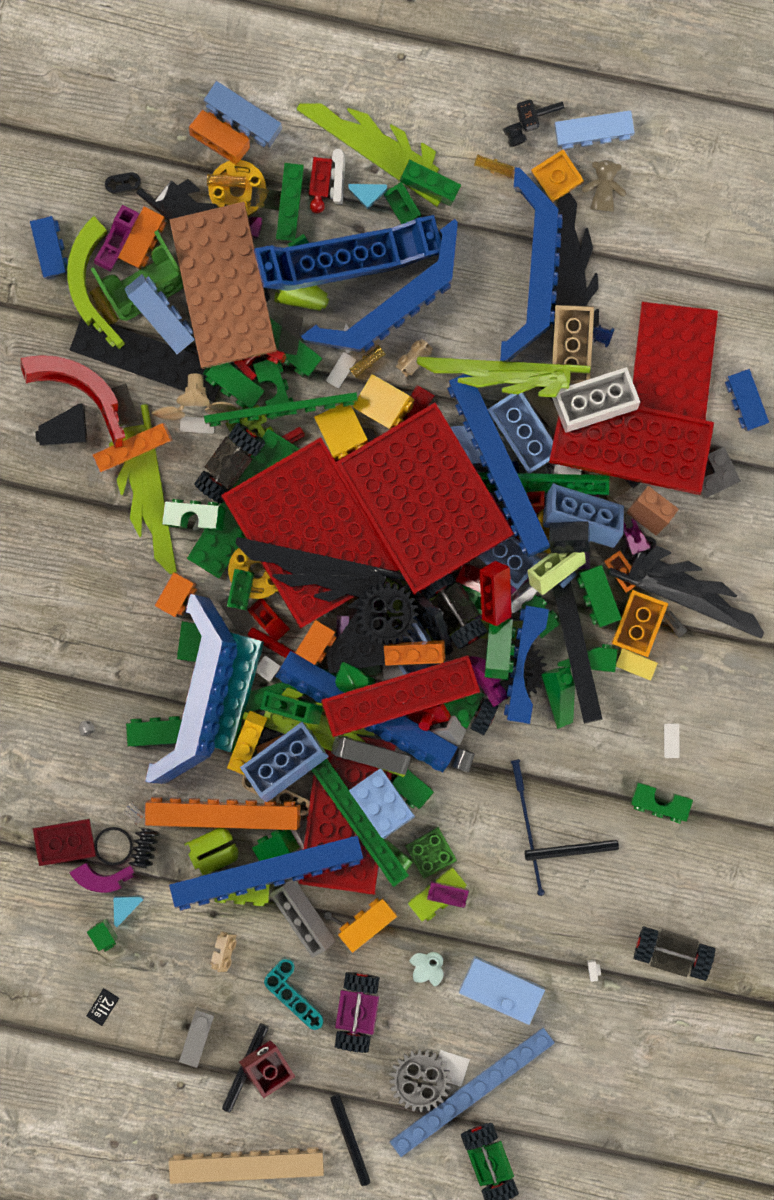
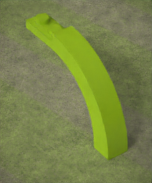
[67,216,125,349]

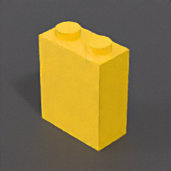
[352,374,414,430]
[314,404,368,462]

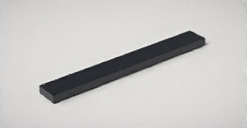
[553,581,603,724]

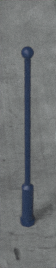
[510,759,545,896]

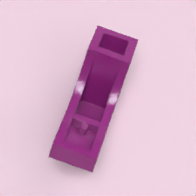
[94,205,139,272]
[469,656,508,707]
[69,862,136,893]

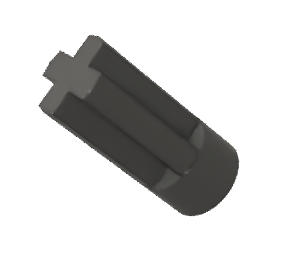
[663,611,688,638]

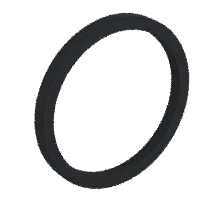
[94,827,133,866]

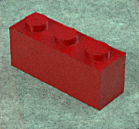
[480,561,512,626]

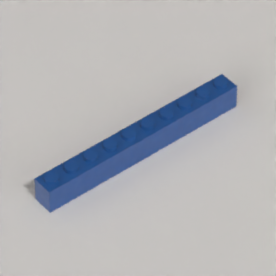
[447,374,550,558]
[275,651,458,773]
[169,836,363,911]

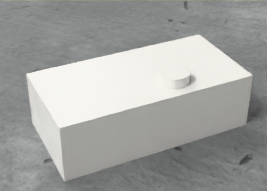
[552,367,640,433]

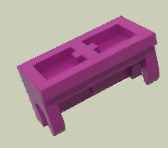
[623,518,651,555]
[427,881,469,908]

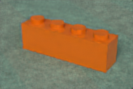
[93,423,173,472]

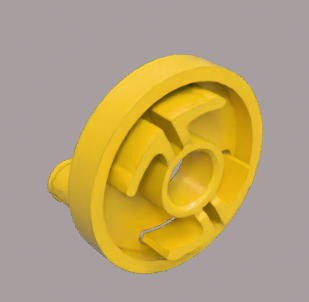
[208,160,266,216]
[228,548,277,599]

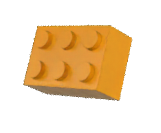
[610,590,668,657]

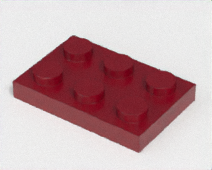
[32,818,96,866]

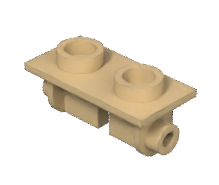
[395,339,433,377]
[210,931,237,972]

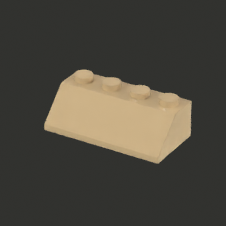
[552,305,594,384]

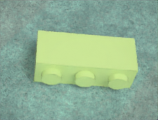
[527,552,586,596]

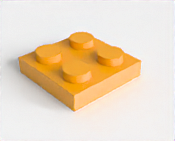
[531,149,584,202]

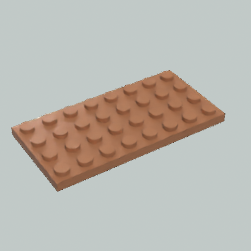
[170,202,277,369]

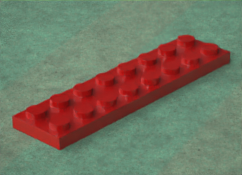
[321,655,480,738]

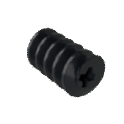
[128,827,160,868]

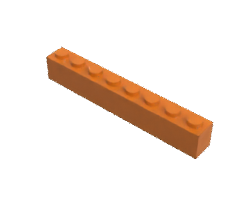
[145,797,300,830]

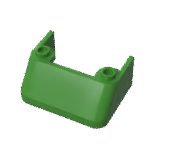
[91,230,184,321]

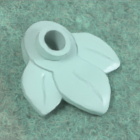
[409,952,444,986]

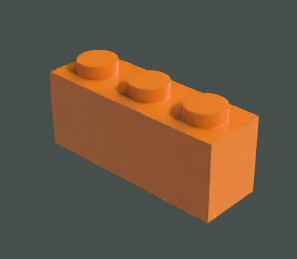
[189,110,250,165]
[118,206,167,270]
[384,640,446,666]

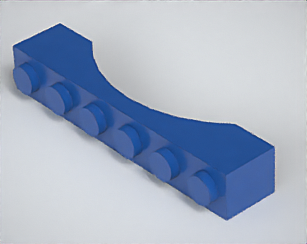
[504,605,549,724]

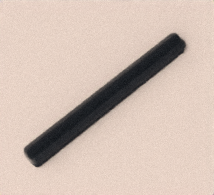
[524,840,619,861]
[222,1023,269,1113]
[330,1094,370,1186]

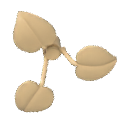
[152,373,240,421]

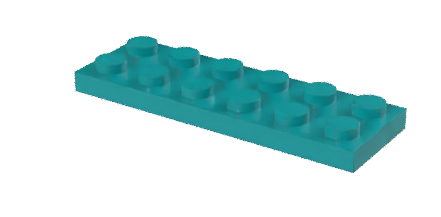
[214,632,264,753]

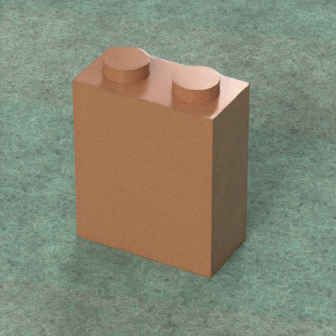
[626,486,679,536]

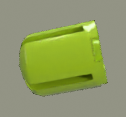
[184,828,239,877]

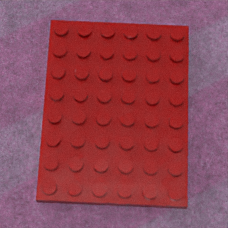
[336,402,514,594]
[221,437,400,629]

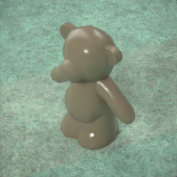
[582,160,626,212]

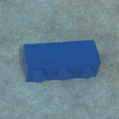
[30,216,68,279]
[724,369,769,431]

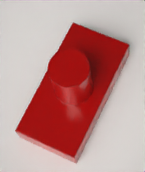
[233,356,258,381]
[409,704,451,731]

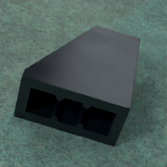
[35,403,88,446]

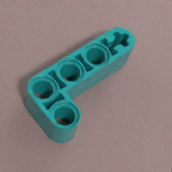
[264,957,324,1030]

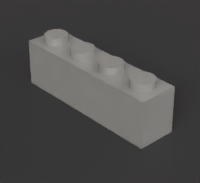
[270,879,336,958]

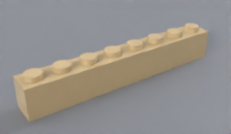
[169,1147,324,1184]

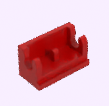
[456,564,481,593]

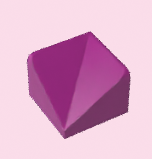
[249,217,263,239]

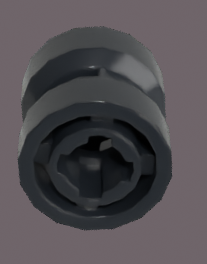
[503,122,527,147]

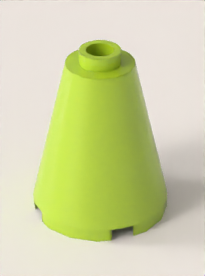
[274,285,329,311]

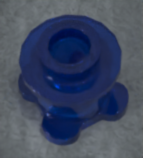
[592,324,614,347]

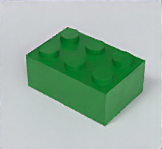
[576,565,622,627]

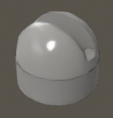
[79,720,96,736]

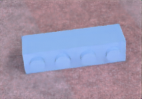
[554,110,635,150]

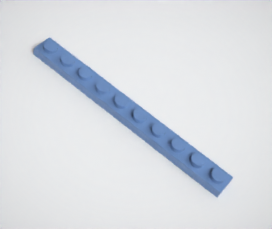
[389,1027,555,1157]

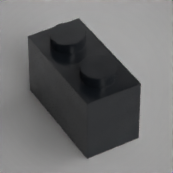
[549,521,590,554]

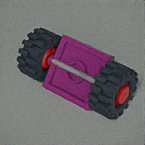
[334,972,380,1053]

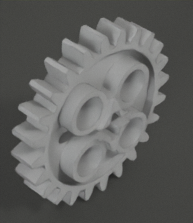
[389,1049,452,1112]

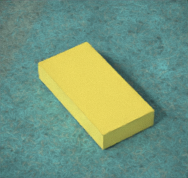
[616,648,658,681]

